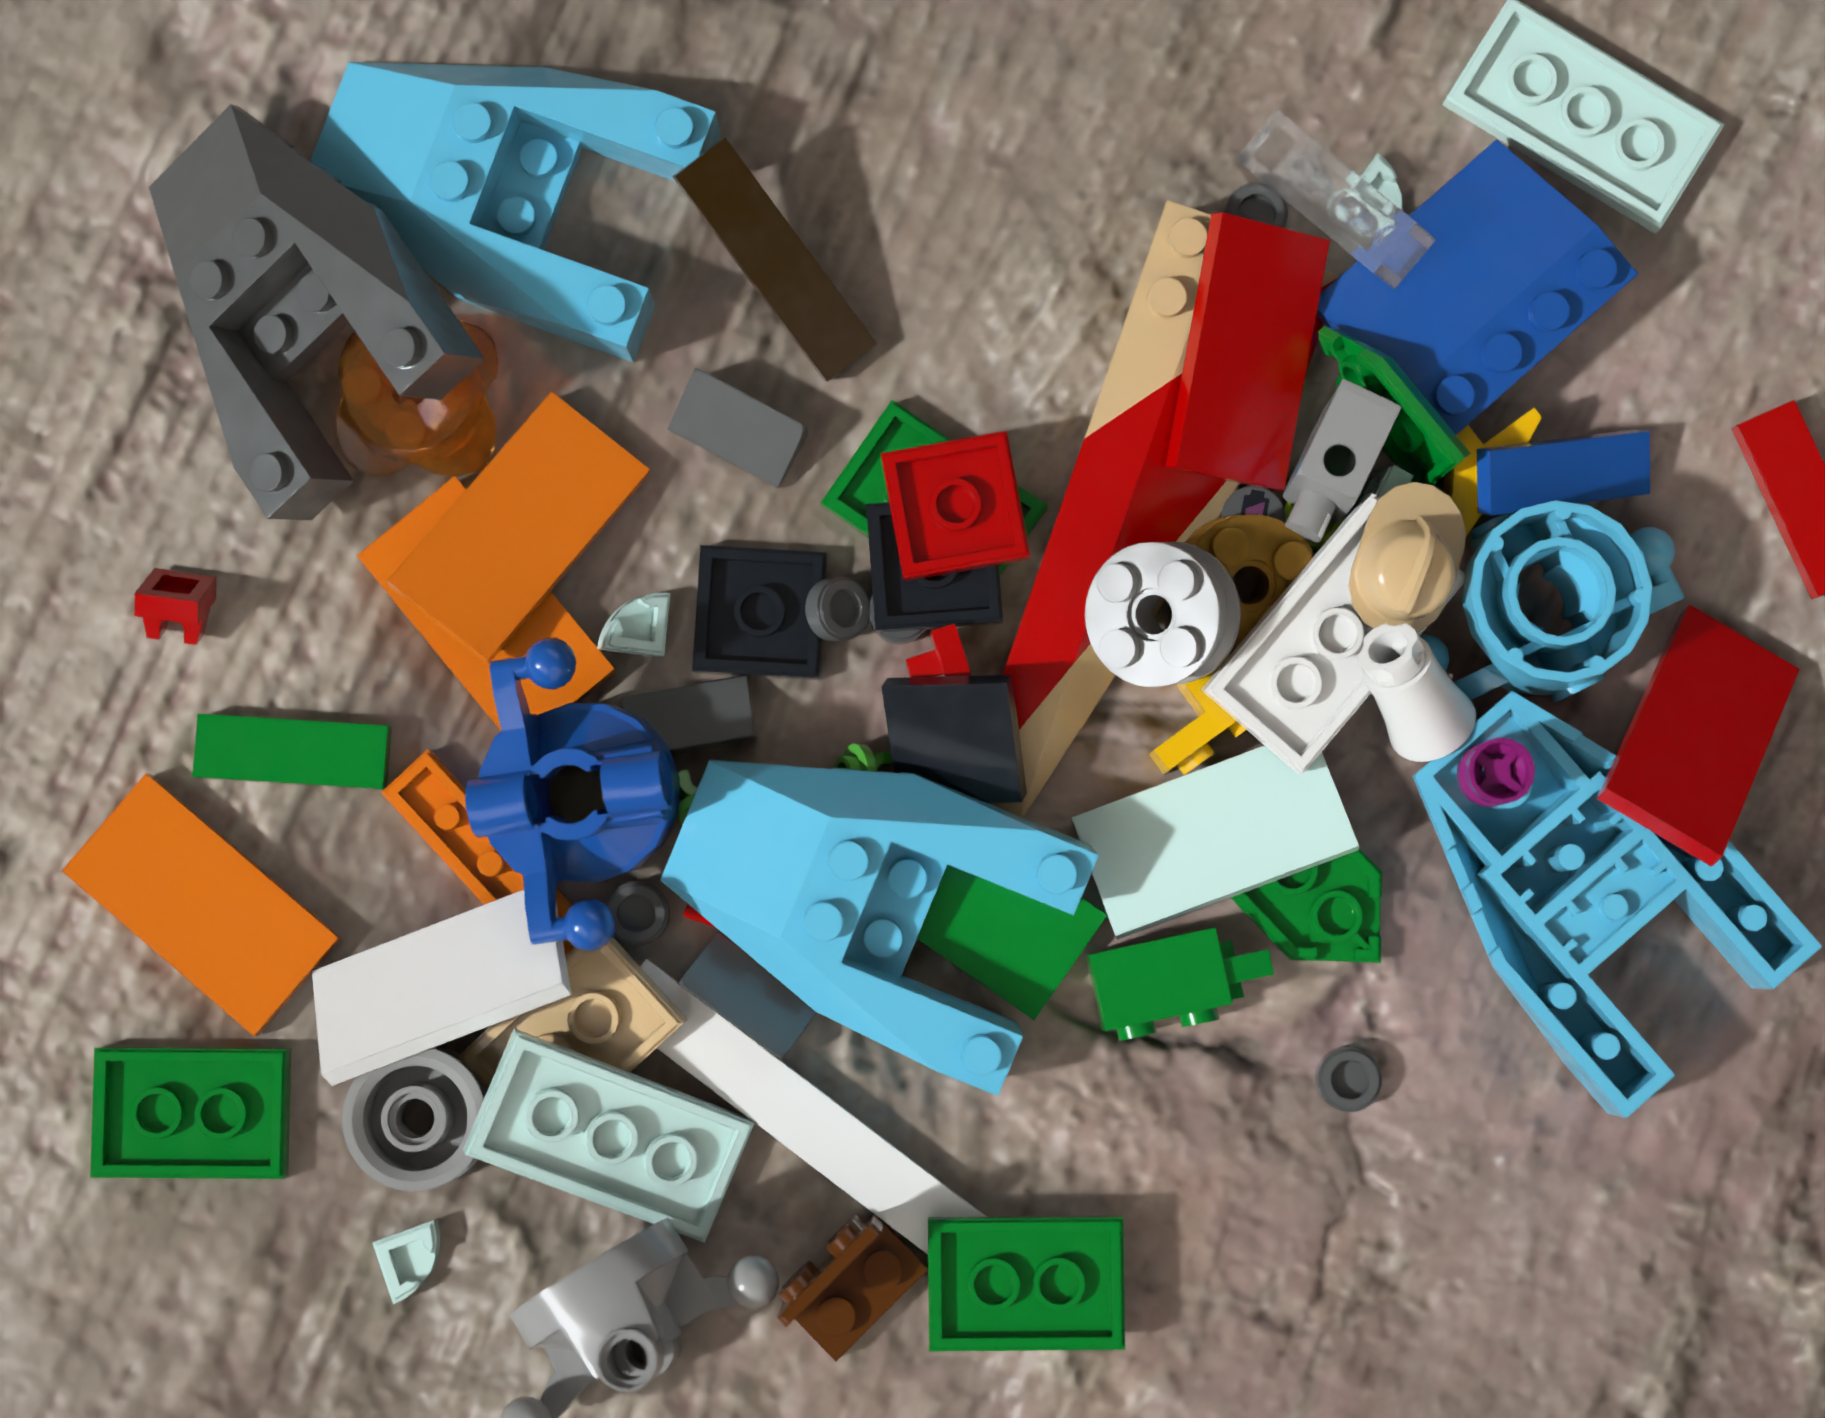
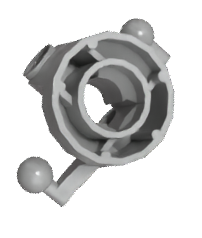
[500,1217,779,1418]

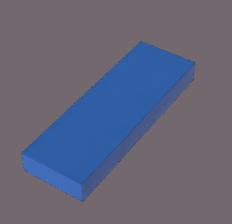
[1477,429,1650,515]

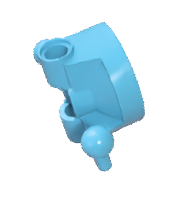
[1419,500,1686,703]

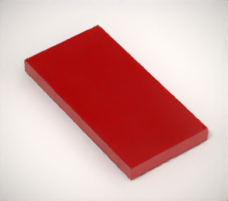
[1165,212,1330,491]
[1597,604,1800,867]

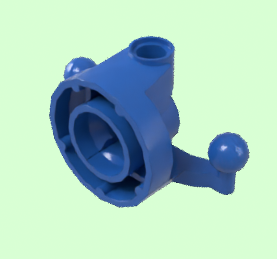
[465,637,680,951]

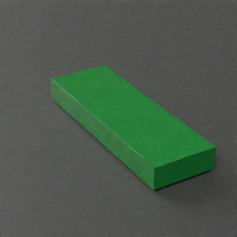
[192,714,392,790]

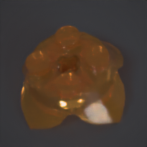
[336,319,499,477]

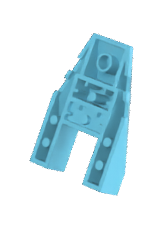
[310,62,721,363]
[1412,691,1822,1118]
[660,760,1099,1096]

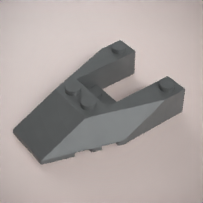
[149,104,485,520]

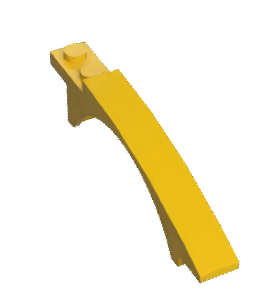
[1149,408,1543,775]

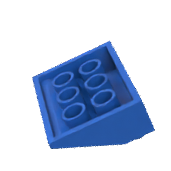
[1317,139,1638,435]

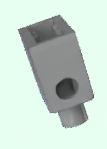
[1282,379,1402,543]

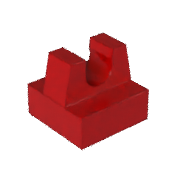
[134,568,217,645]
[906,623,972,677]

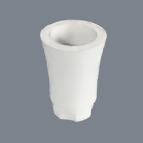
[1357,623,1476,762]

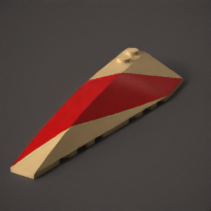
[989,200,1339,817]

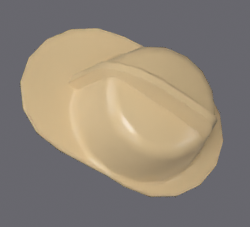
[1348,482,1466,632]

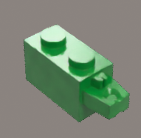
[1085,927,1274,1041]

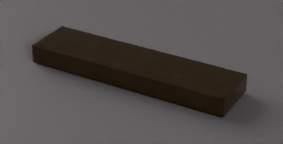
[672,137,877,382]

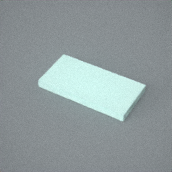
[1442,0,1725,234]
[1072,745,1359,939]
[463,1028,755,1243]

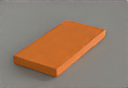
[387,391,650,665]
[357,476,617,731]
[62,773,342,1036]

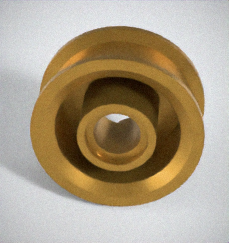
[1184,514,1315,654]

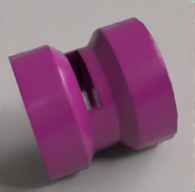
[1456,737,1535,807]

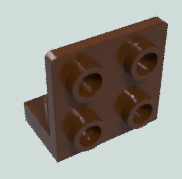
[777,1213,928,1361]

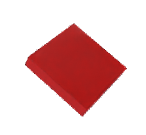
[881,431,1030,582]

